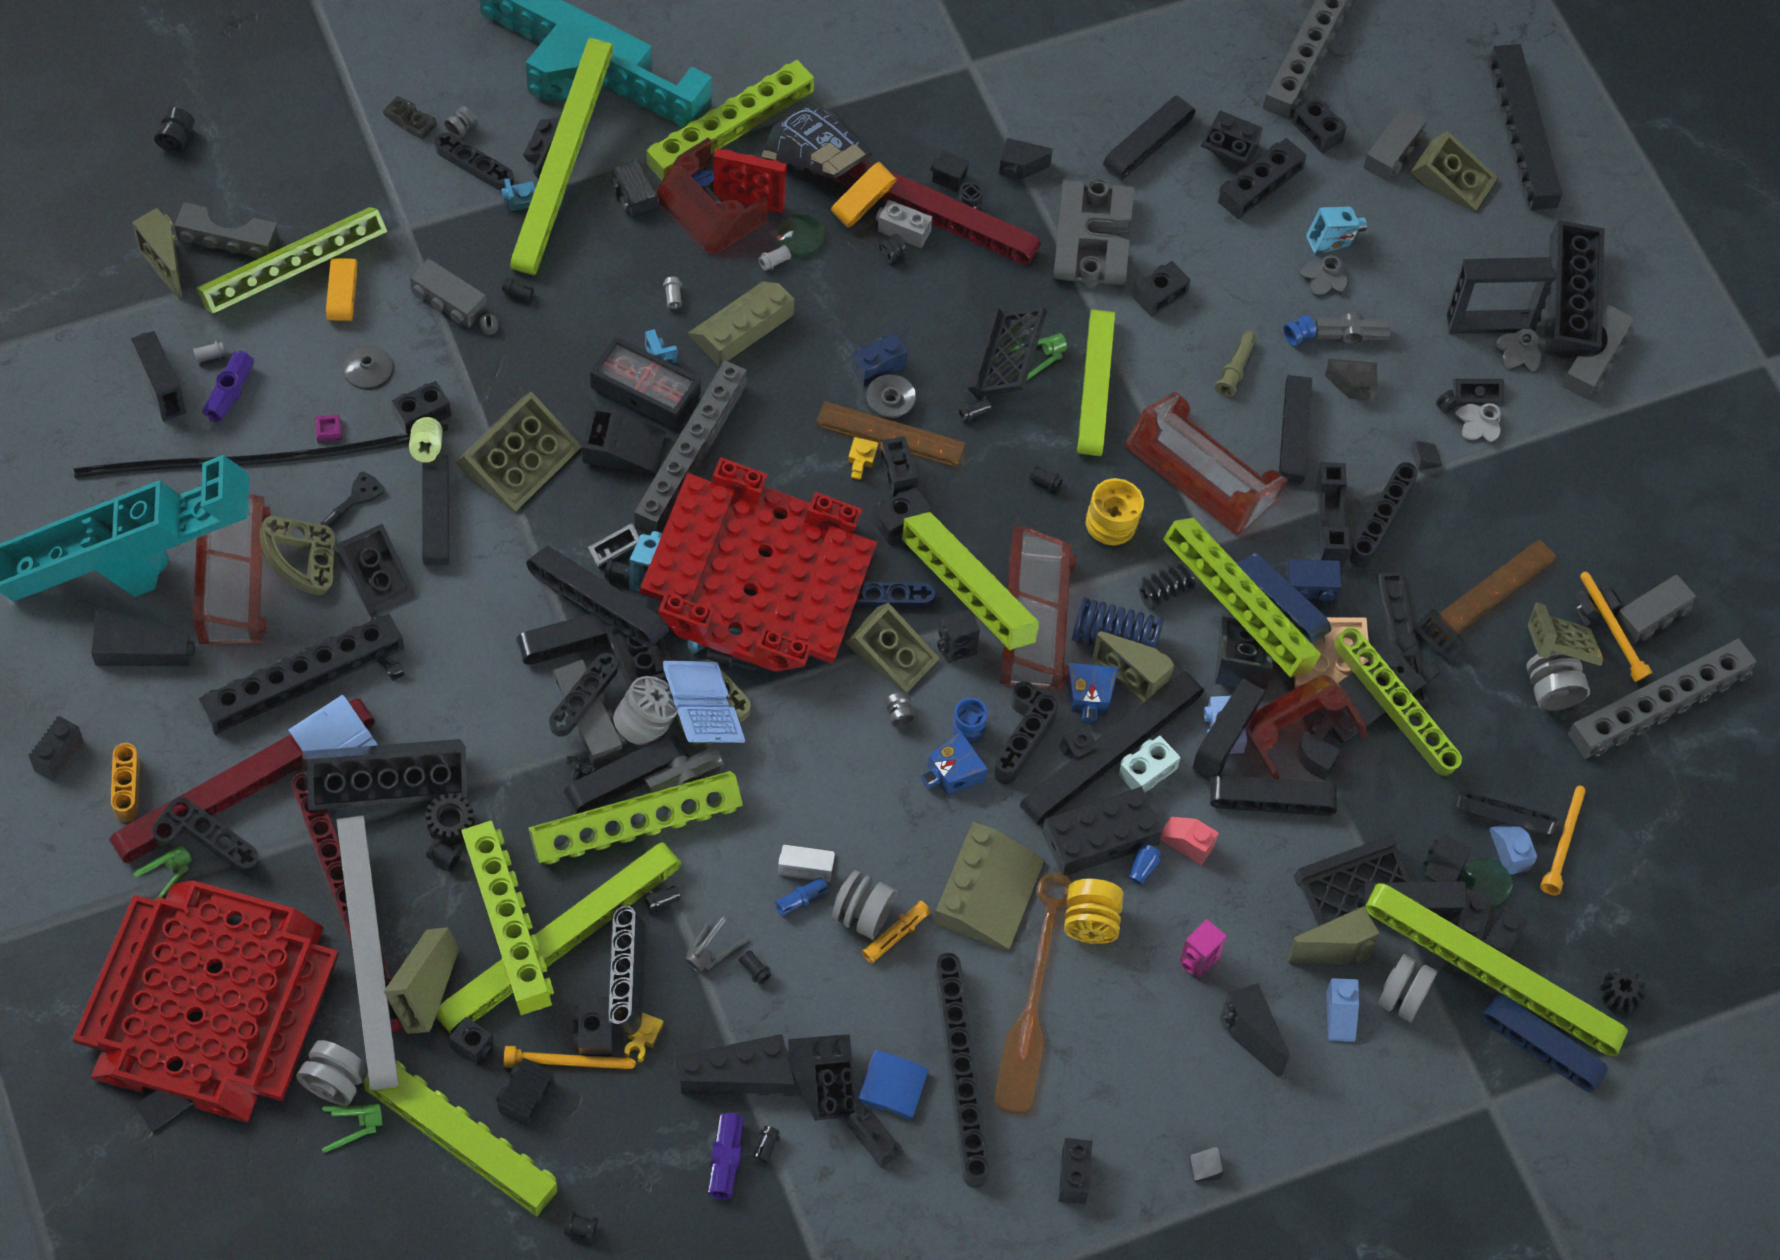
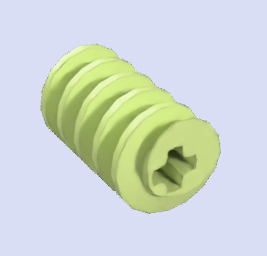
[409,417,443,462]

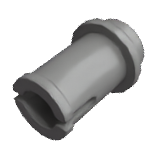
[759,245,791,271]
[663,277,682,309]
[193,341,226,364]

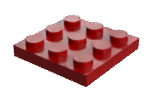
[714,148,787,214]

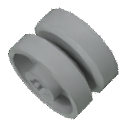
[1377,954,1438,1023]
[296,1040,368,1106]

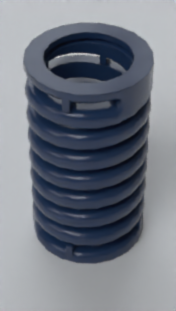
[1072,597,1164,648]

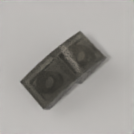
[383,96,437,140]

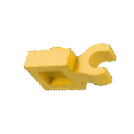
[848,437,878,480]

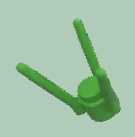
[1011,333,1067,380]
[134,844,192,899]
[322,1104,382,1153]

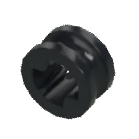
[1436,390,1460,414]

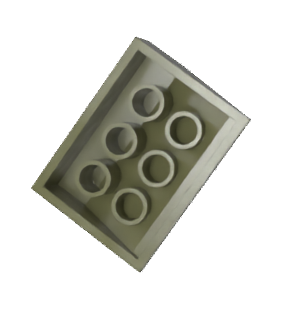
[455,392,582,512]
[934,822,1045,951]

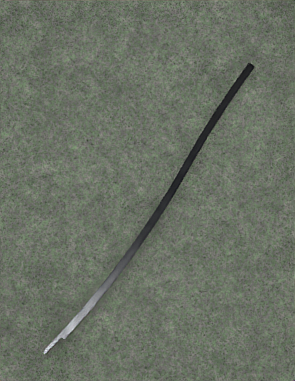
[73,424,448,478]

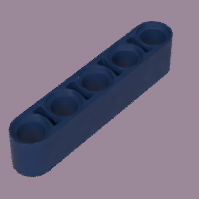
[1236,553,1332,644]
[1482,994,1608,1092]

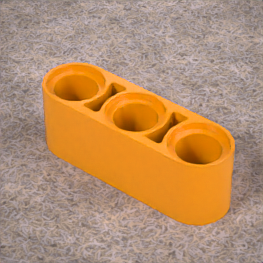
[831,162,897,228]
[326,258,357,321]
[111,743,140,823]

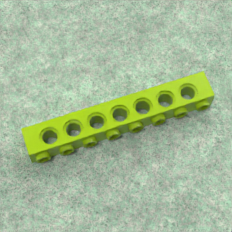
[646,60,814,183]
[1163,518,1322,677]
[528,771,743,864]
[461,820,554,1015]

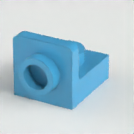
[501,178,535,212]
[645,329,678,364]

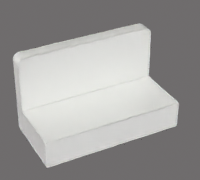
[778,845,835,882]

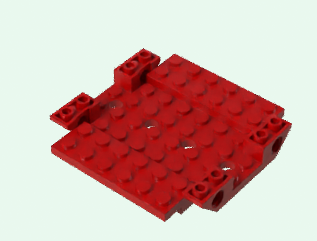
[639,457,877,672]
[73,880,339,1123]

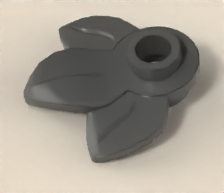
[1299,255,1347,296]
[1495,329,1541,372]

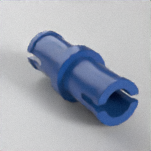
[774,877,829,916]

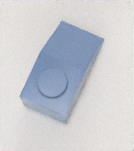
[1489,823,1537,876]
[1327,978,1359,1042]

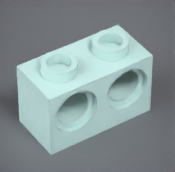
[1118,736,1181,793]

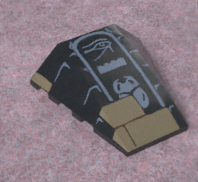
[761,103,872,179]

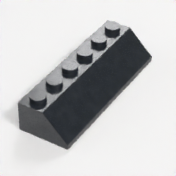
[1545,220,1605,358]
[303,739,467,811]

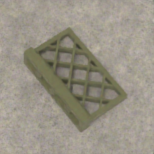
[1527,602,1603,666]

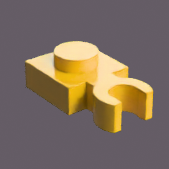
[625,1012,664,1063]

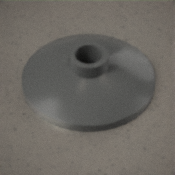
[343,346,393,389]
[866,374,916,418]

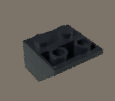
[1201,110,1263,164]

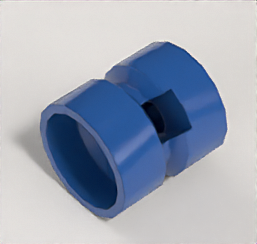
[952,698,988,744]

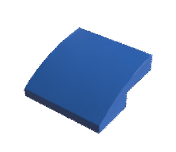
[857,1050,929,1120]

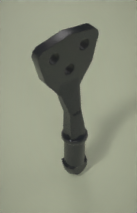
[319,471,384,528]

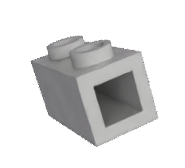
[876,200,932,248]

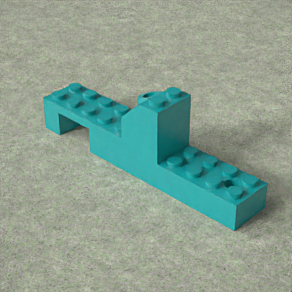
[480,0,712,127]
[0,455,249,602]

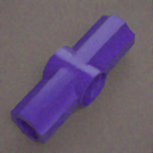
[202,350,254,423]
[708,1113,744,1200]

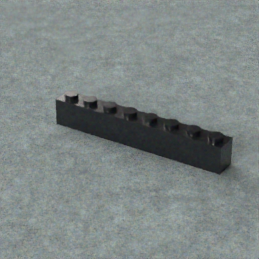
[1488,44,1562,210]

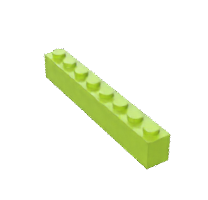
[196,207,388,313]
[902,512,1039,650]
[363,1059,558,1217]

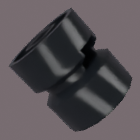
[154,107,195,153]

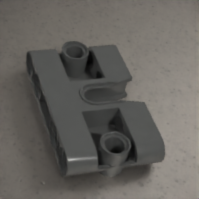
[1053,178,1134,287]

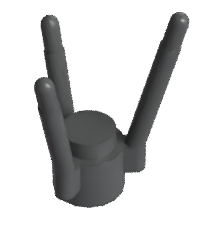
[684,916,749,973]

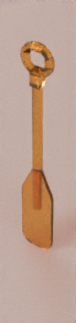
[994,873,1071,1113]

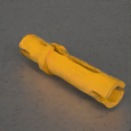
[861,900,931,964]

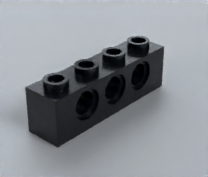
[1218,138,1307,220]

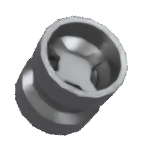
[444,106,478,139]
[884,692,916,728]

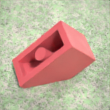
[1160,817,1219,866]

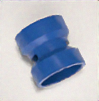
[1283,315,1317,346]

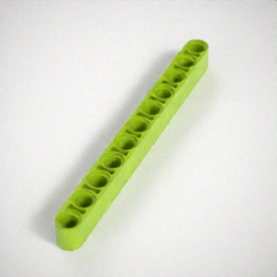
[510,38,614,275]
[436,842,682,1035]
[1365,883,1628,1056]

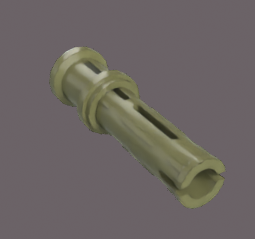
[1215,331,1258,397]

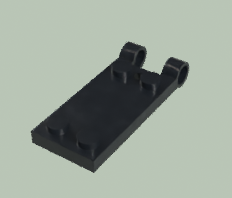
[1311,631,1442,744]

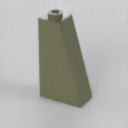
[384,927,460,1034]

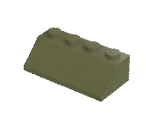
[688,281,794,367]

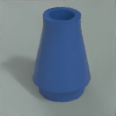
[1129,844,1161,885]

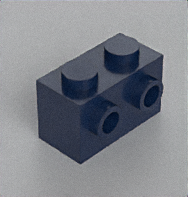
[851,333,907,387]
[1286,559,1341,601]

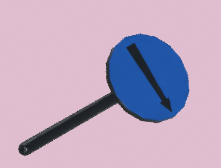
[682,170,722,205]

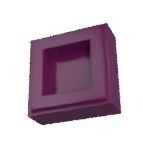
[315,414,342,442]

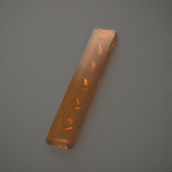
[816,401,965,467]
[1430,539,1556,640]

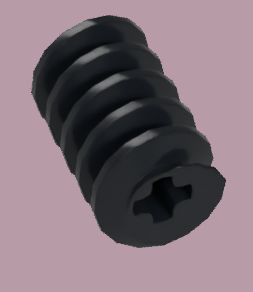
[1138,561,1196,609]

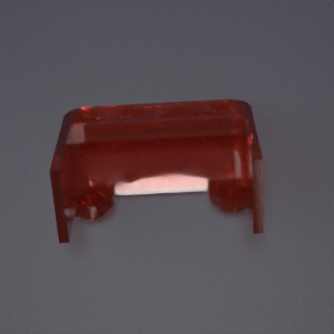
[656,137,768,254]
[1245,675,1368,779]

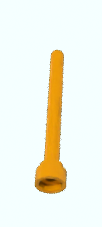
[1580,572,1653,683]
[1540,785,1586,895]
[504,1046,636,1069]

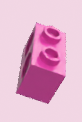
[1179,919,1227,979]

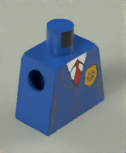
[1067,663,1118,725]
[921,731,987,794]

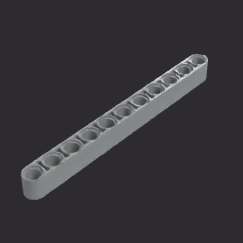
[337,815,399,1091]

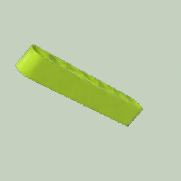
[1077,309,1115,456]
[1334,627,1462,776]

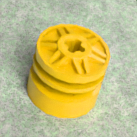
[1085,478,1144,546]
[1063,879,1124,944]

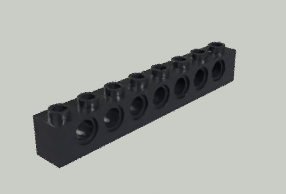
[199,613,404,735]

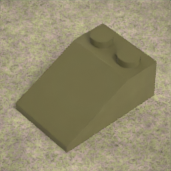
[1410,131,1498,212]
[132,208,182,299]
[844,603,940,693]
[1092,631,1174,703]
[1286,906,1380,965]

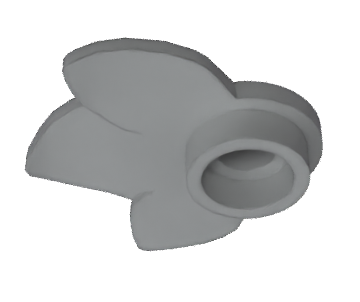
[1455,403,1501,443]

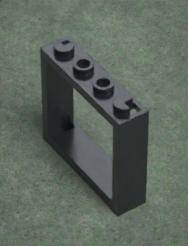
[1446,257,1557,334]

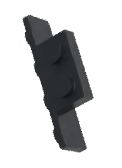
[523,111,563,180]

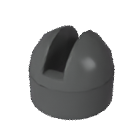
[479,313,499,335]

